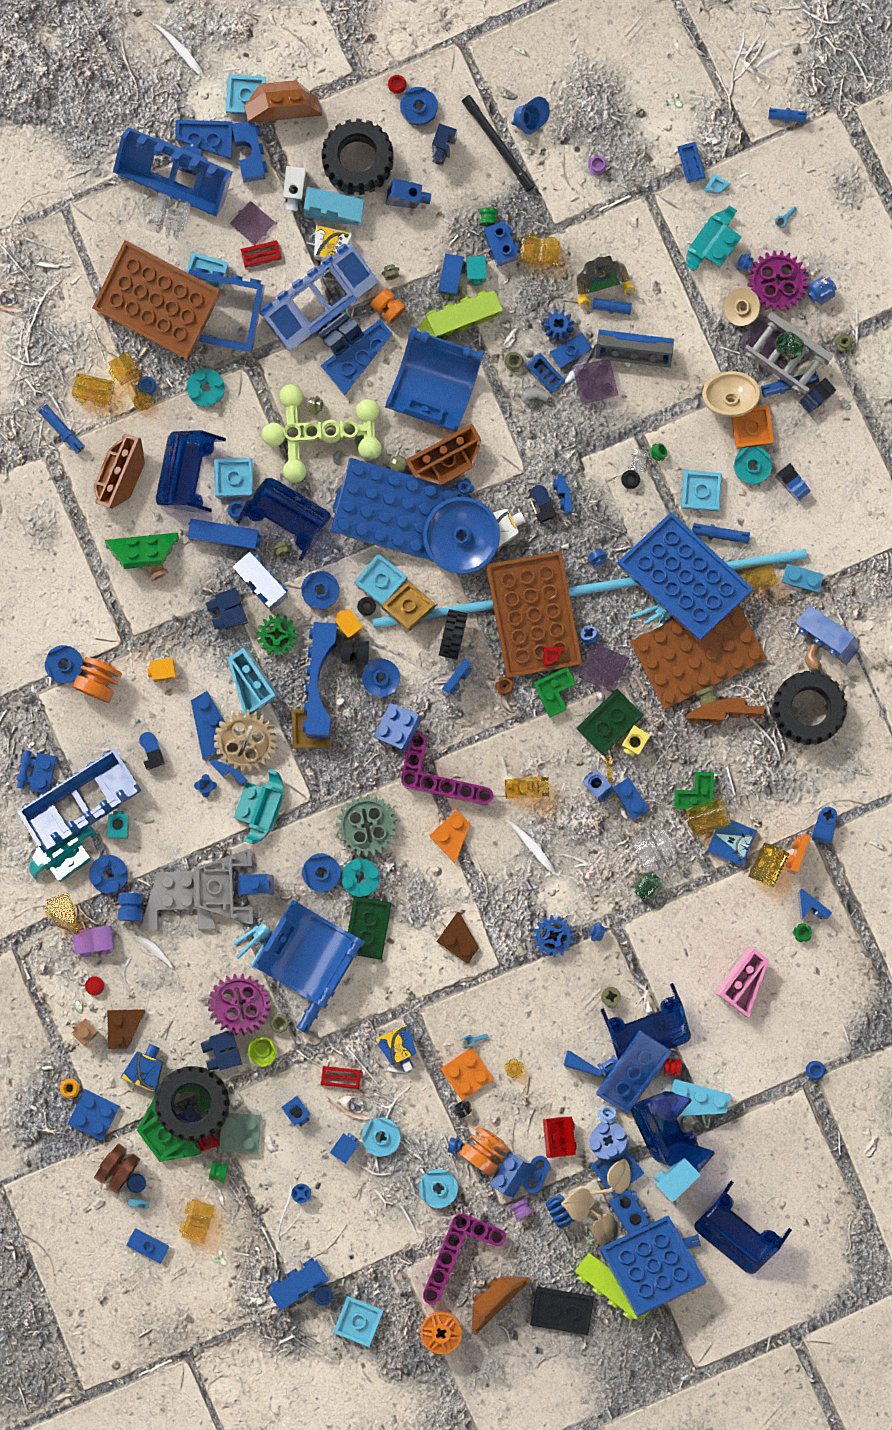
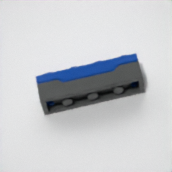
[595,329,674,368]

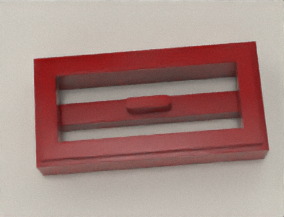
[240,240,282,268]
[321,1066,361,1089]

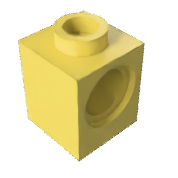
[621,726,650,757]

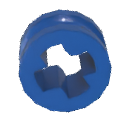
[580,625,599,645]

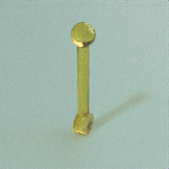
[604,757,615,797]

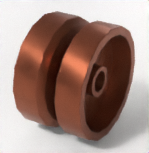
[94,1143,141,1194]

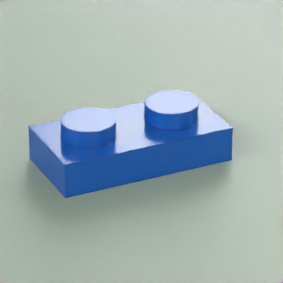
[613,777,649,820]

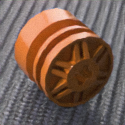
[72,657,122,703]
[459,1126,510,1177]
[421,1311,462,1354]

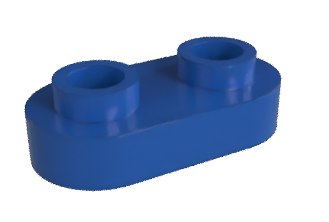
[523,1156,550,1193]

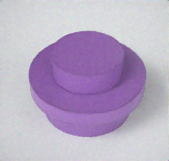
[588,155,607,175]

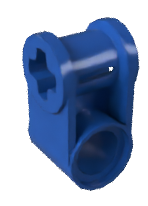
[812,807,837,845]

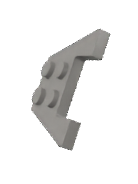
[194,849,253,924]
[140,871,216,931]

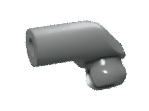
[521,387,550,403]

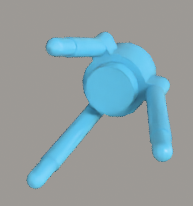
[629,603,672,628]
[234,923,272,968]

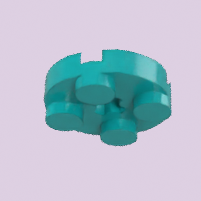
[187,369,225,408]
[733,447,772,485]
[341,858,380,897]

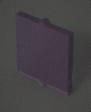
[230,201,275,246]

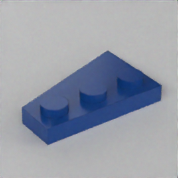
[175,120,233,160]

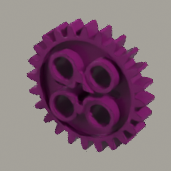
[747,250,809,312]
[208,974,271,1036]

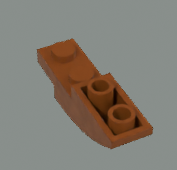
[686,698,764,725]

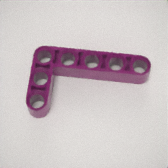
[401,733,493,805]
[423,1213,506,1305]

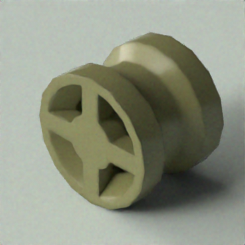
[696,686,719,706]
[601,987,621,1006]

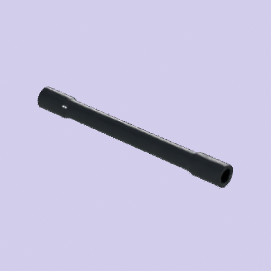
[461,95,536,192]

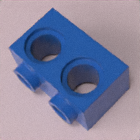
[608,1189,650,1234]

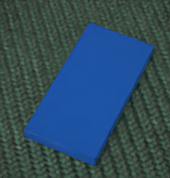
[596,1030,672,1114]

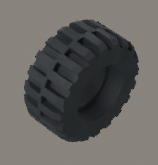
[321,118,394,195]
[772,670,847,746]
[155,1066,230,1141]

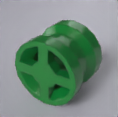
[479,208,498,227]
[209,1161,228,1183]

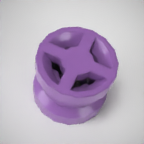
[509,1197,533,1220]

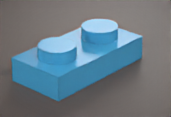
[781,564,824,593]

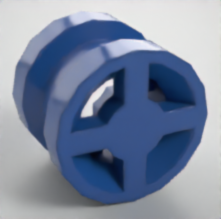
[291,1183,311,1203]

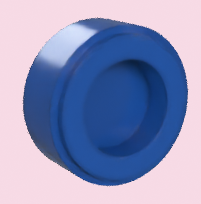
[313,1286,333,1306]

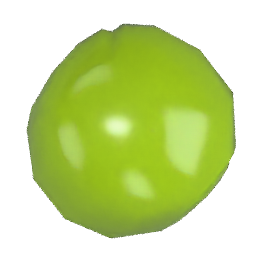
[248,1036,277,1067]

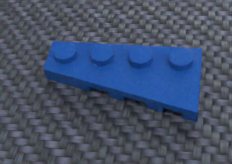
[321,319,392,396]

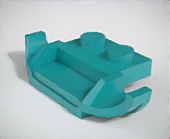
[686,205,742,271]
[233,769,285,844]
[29,826,97,883]

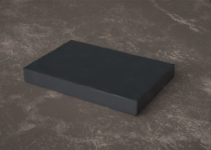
[530,1286,594,1335]

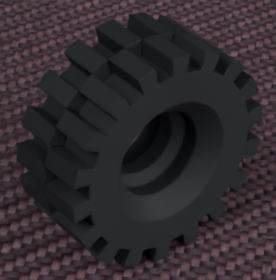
[439,609,468,660]

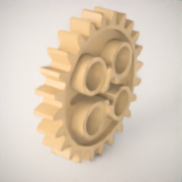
[214,709,276,771]

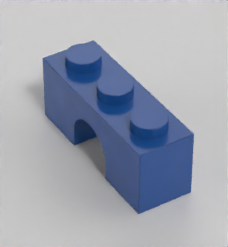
[232,121,268,183]

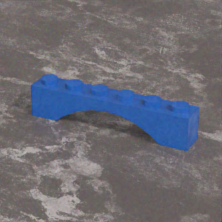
[303,622,338,740]

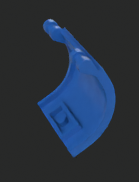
[385,327,484,432]
[253,900,365,1009]

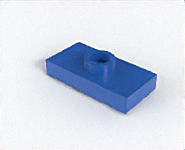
[677,142,705,184]
[550,333,592,369]
[126,1228,170,1264]

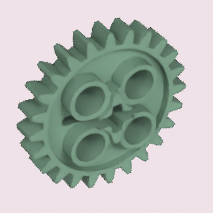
[336,794,398,857]

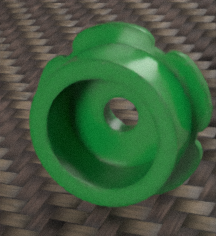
[650,443,668,461]
[793,923,812,942]

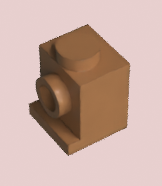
[72,1018,99,1046]

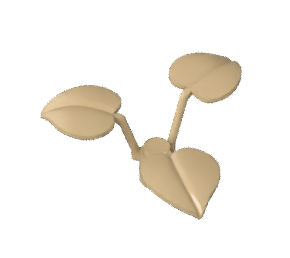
[561,1158,631,1247]

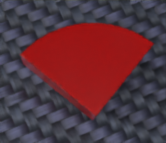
[543,647,563,666]
[197,1135,220,1151]

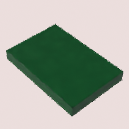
[576,688,644,756]
[348,896,392,960]

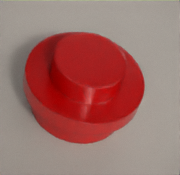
[388,75,407,94]
[85,976,105,996]

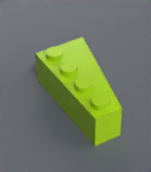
[418,290,503,340]
[575,1253,650,1322]

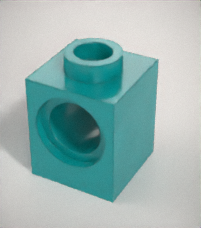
[466,256,487,286]
[107,811,129,839]

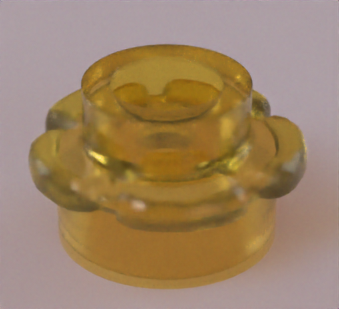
[133,392,151,411]
[505,1059,524,1078]

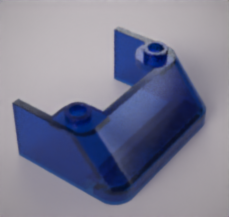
[156,430,226,513]
[236,478,331,561]
[600,983,691,1060]
[631,1091,715,1173]
[694,1181,792,1274]

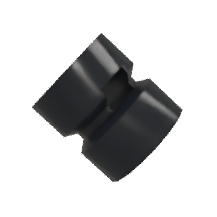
[341,640,369,665]

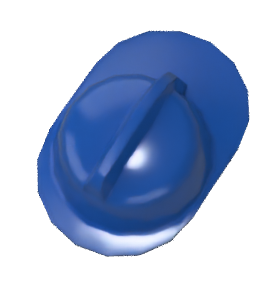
[511,96,550,135]

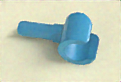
[775,206,797,228]
[460,1034,489,1049]

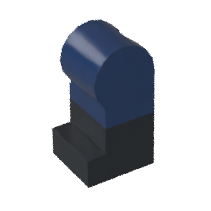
[799,377,836,414]
[530,485,556,524]

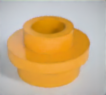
[60,1079,80,1098]

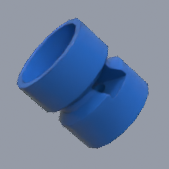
[118,893,144,921]

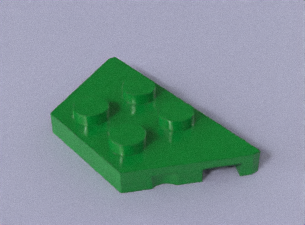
[105,532,179,569]
[137,1093,202,1162]

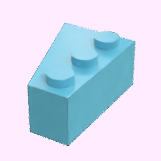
[304,187,364,226]
[228,648,280,715]
[663,1079,731,1117]
[653,1158,701,1203]

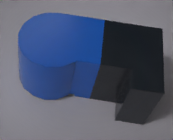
[775,463,811,501]
[139,732,165,770]

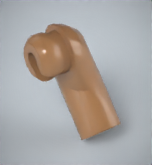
[805,644,822,672]

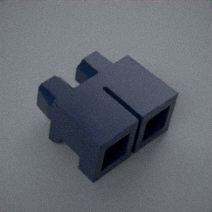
[432,123,457,166]
[319,312,364,357]
[206,587,248,630]
[200,1030,243,1071]

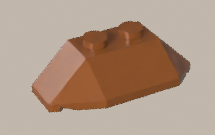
[244,80,322,123]
[405,424,481,486]
[94,433,145,509]
[472,1276,531,1335]

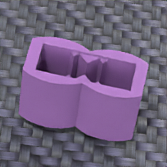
[72,926,115,958]

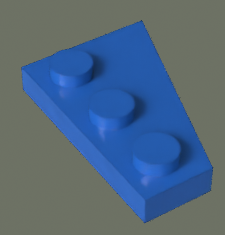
[191,691,232,760]

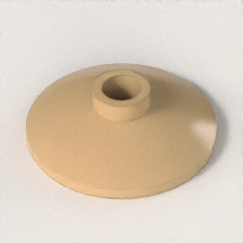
[724,288,760,326]

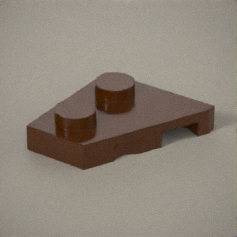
[436,912,479,964]
[107,1009,145,1049]

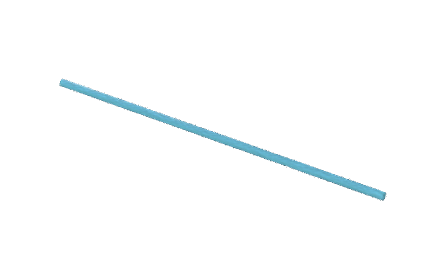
[373,549,807,628]

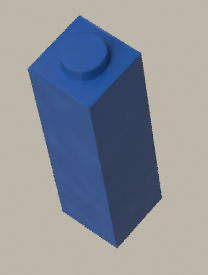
[187,519,262,551]

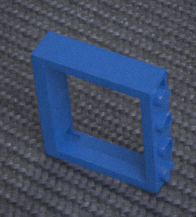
[188,267,265,353]

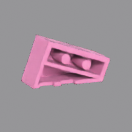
[715,947,769,1018]

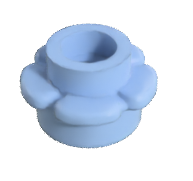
[598,1106,617,1124]

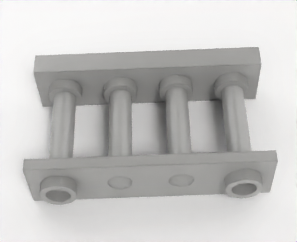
[743,311,834,396]

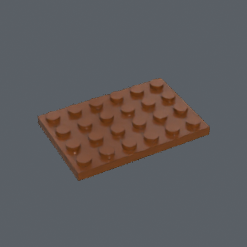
[92,240,222,360]
[486,551,582,678]
[630,605,767,710]

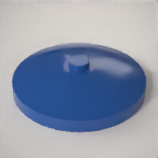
[423,497,500,574]

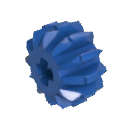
[542,309,575,341]
[546,1194,575,1229]

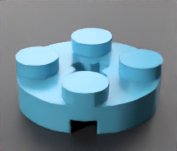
[362,1117,401,1157]
[419,1169,458,1208]

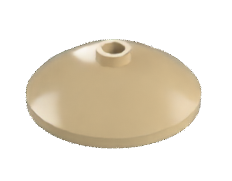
[702,371,760,417]

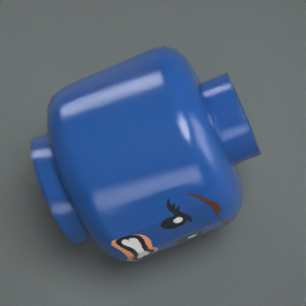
[807,276,837,305]

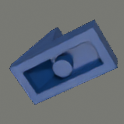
[798,889,832,919]

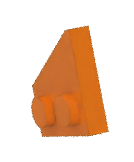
[429,810,470,863]

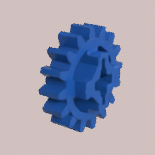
[532,915,574,957]

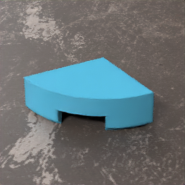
[704,174,730,194]
[128,1198,150,1209]

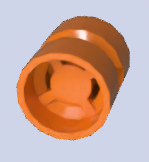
[370,288,406,324]

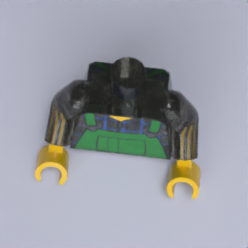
[576,256,635,309]

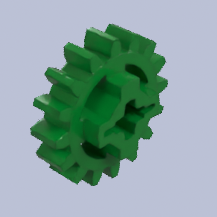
[256,614,298,656]

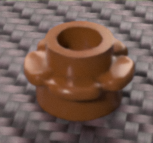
[495,677,514,696]

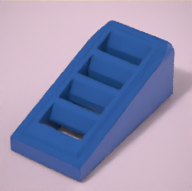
[524,353,565,394]
[563,1050,602,1077]

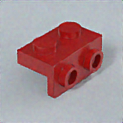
[543,1116,577,1158]

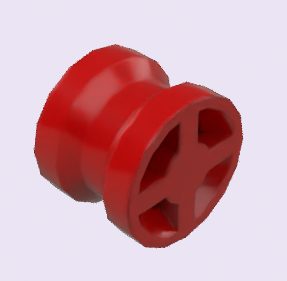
[664,1058,681,1078]

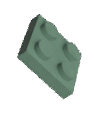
[219,1113,261,1154]

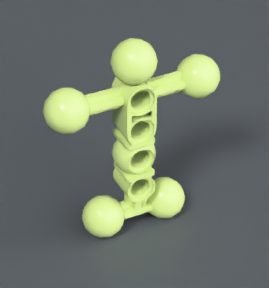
[262,384,382,483]

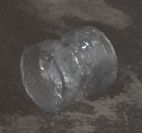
[628,449,650,472]

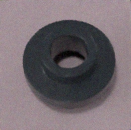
[621,470,640,489]
[357,597,376,616]
[453,1101,472,1118]

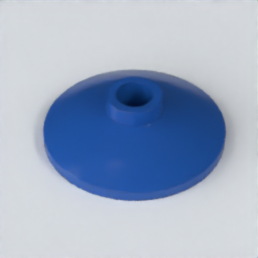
[362,658,400,697]

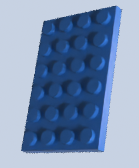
[330,458,459,562]
[617,512,753,642]

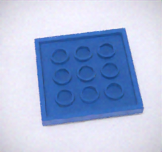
[600,1215,706,1317]

